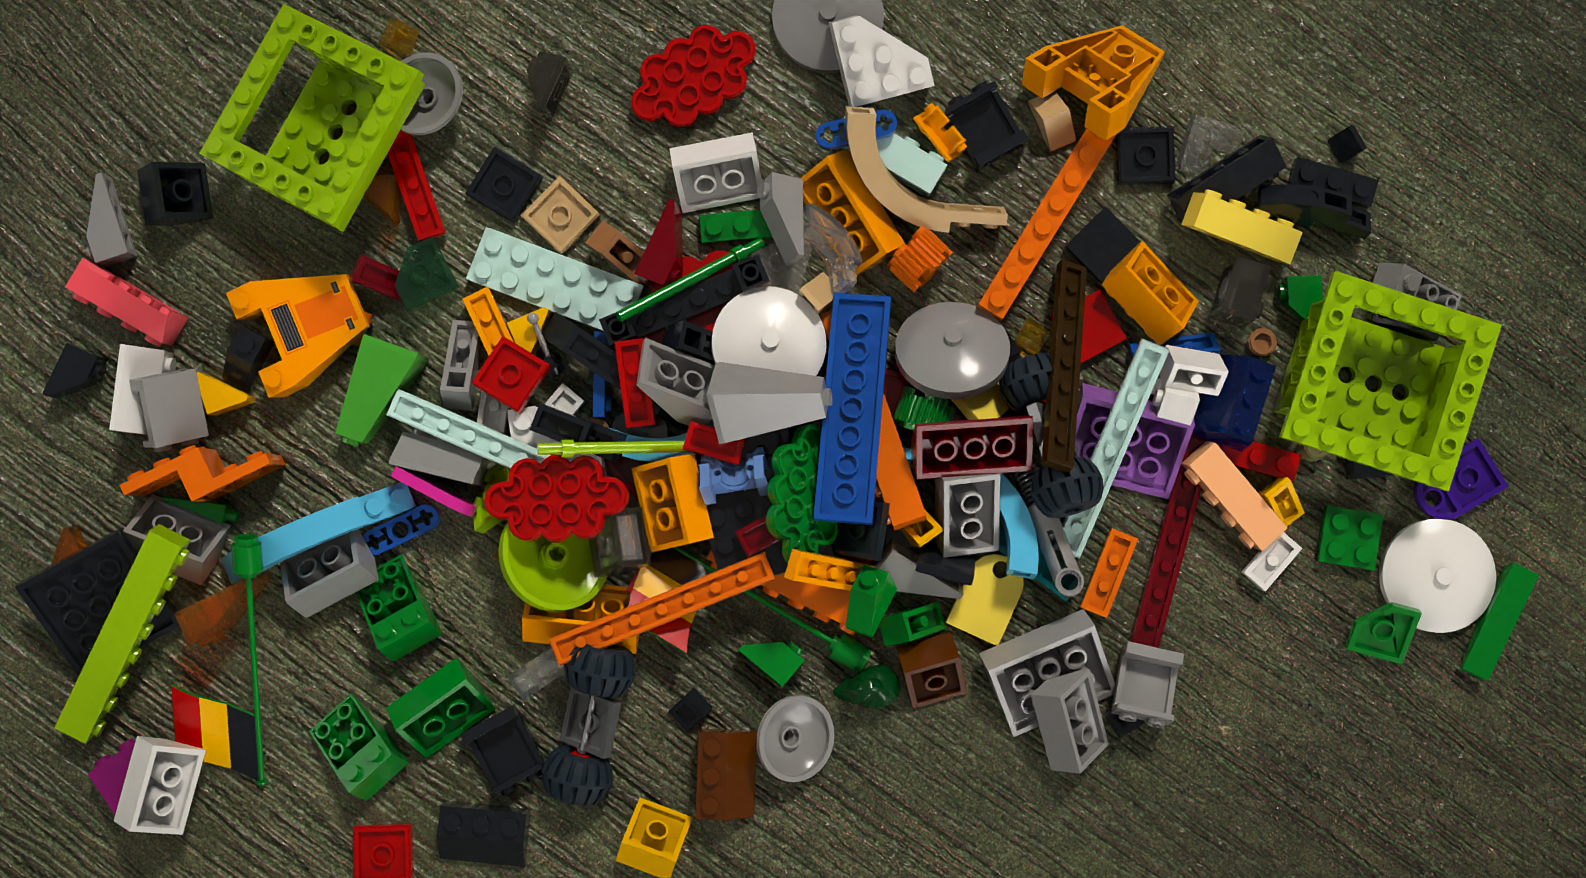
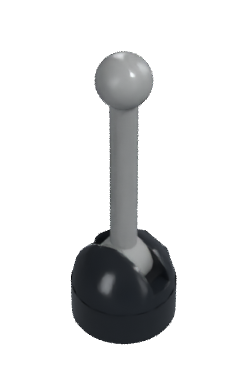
[527,313,565,378]

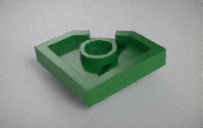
[1345,602,1422,665]

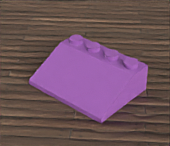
[1075,383,1195,499]

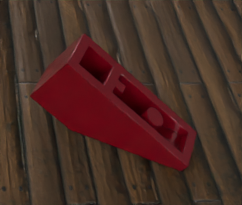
[634,199,683,290]

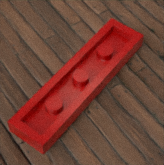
[387,130,447,243]

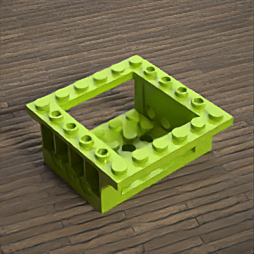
[199,4,426,232]
[1273,271,1502,491]

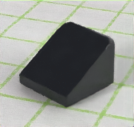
[1328,124,1366,163]
[669,688,712,732]

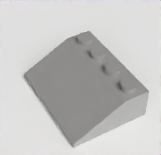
[979,609,1115,737]

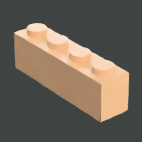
[1181,441,1287,551]

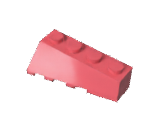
[65,258,189,347]

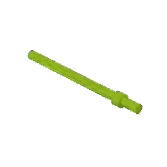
[537,440,690,457]

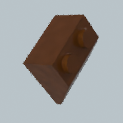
[896,632,967,709]

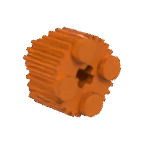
[887,225,953,293]

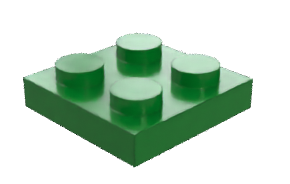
[1316,505,1383,571]

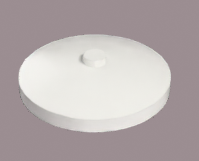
[711,286,826,376]
[1379,519,1496,633]

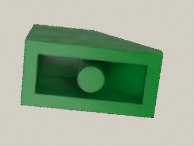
[1277,275,1323,322]
[846,564,897,638]
[879,601,946,646]
[739,640,805,687]

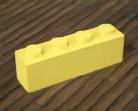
[1181,189,1303,264]

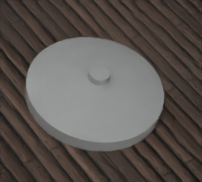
[772,0,884,73]
[895,302,1010,399]

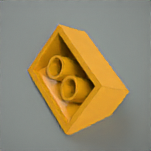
[1102,241,1199,345]
[631,453,714,552]

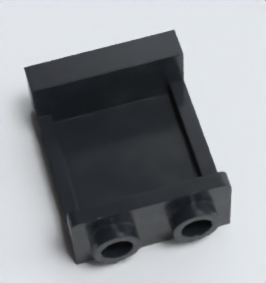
[944,81,1029,172]
[460,704,545,796]

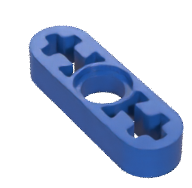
[816,110,897,150]
[363,505,440,555]

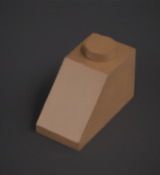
[585,221,644,283]

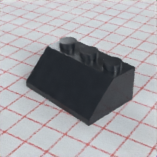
[437,801,531,867]

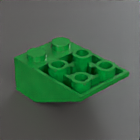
[356,554,442,662]
[309,693,409,801]

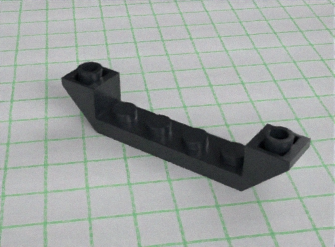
[599,254,770,346]
[542,312,685,431]

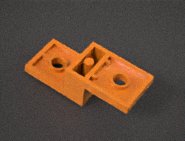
[119,445,286,502]

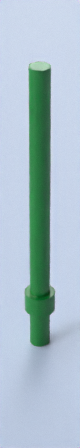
[616,238,765,322]

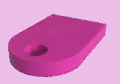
[391,466,478,517]

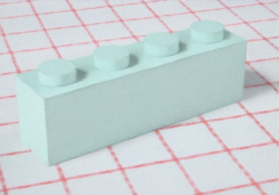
[832,116,947,199]

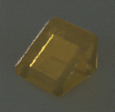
[379,18,420,57]
[1014,317,1051,355]

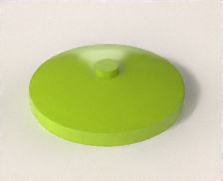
[499,522,611,612]

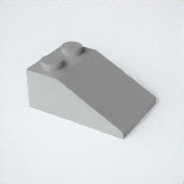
[636,338,715,426]

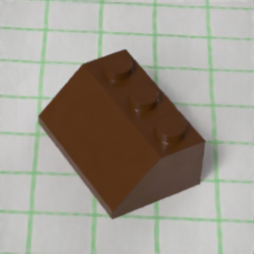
[695,728,757,820]

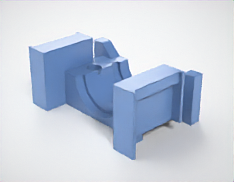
[698,447,769,505]

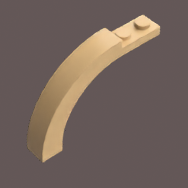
[845,106,1008,233]

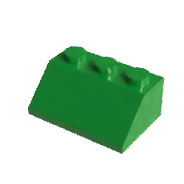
[386,658,496,759]

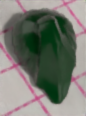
[833,665,901,710]

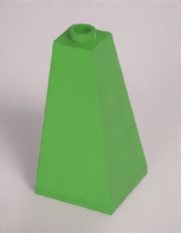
[335,334,429,447]

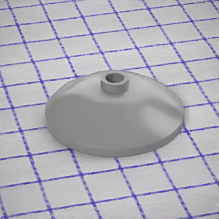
[400,53,463,135]
[756,695,834,782]

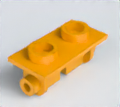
[913,103,967,163]

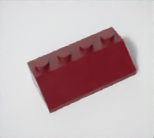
[911,416,1033,479]

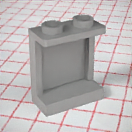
[129,369,209,452]
[1111,641,1184,728]

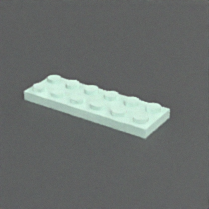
[466,227,644,331]

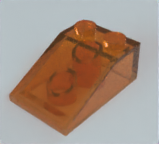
[174,574,272,647]

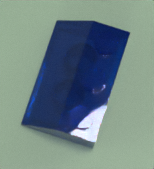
[1192,355,1276,452]

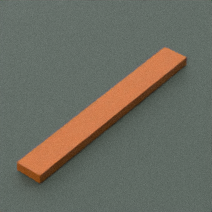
[548,552,775,666]

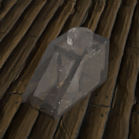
[508,648,564,700]

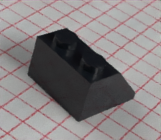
[137,162,213,226]

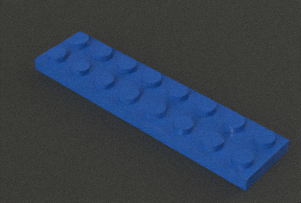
[813,293,891,525]

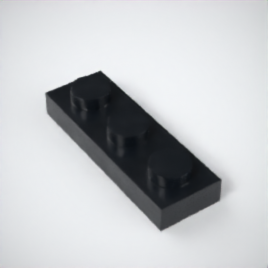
[1288,157,1379,209]

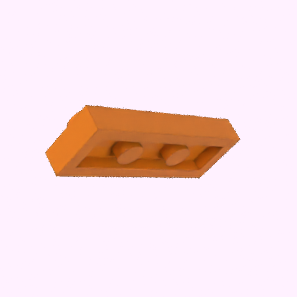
[1079,528,1138,618]

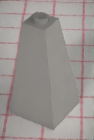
[706,362,833,444]

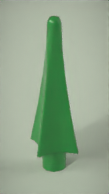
[163,495,240,524]

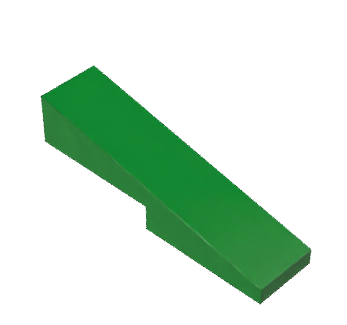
[1460,563,1539,681]

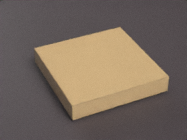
[521,176,601,255]

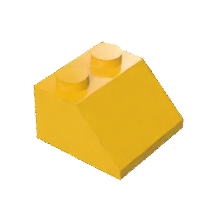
[615,797,693,878]

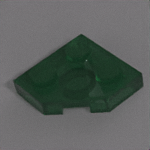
[394,236,459,312]

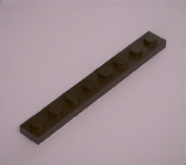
[1041,259,1087,473]

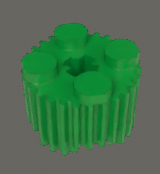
[893,386,957,431]

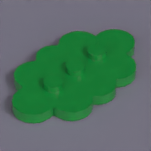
[766,424,838,563]

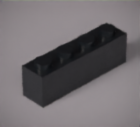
[1167,135,1287,224]

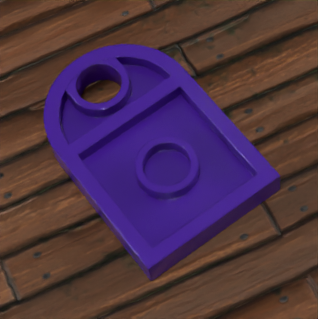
[1414,438,1509,520]

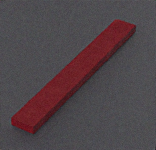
[1129,427,1217,648]

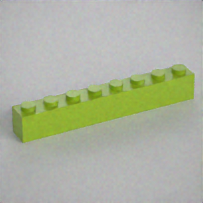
[54,524,190,744]

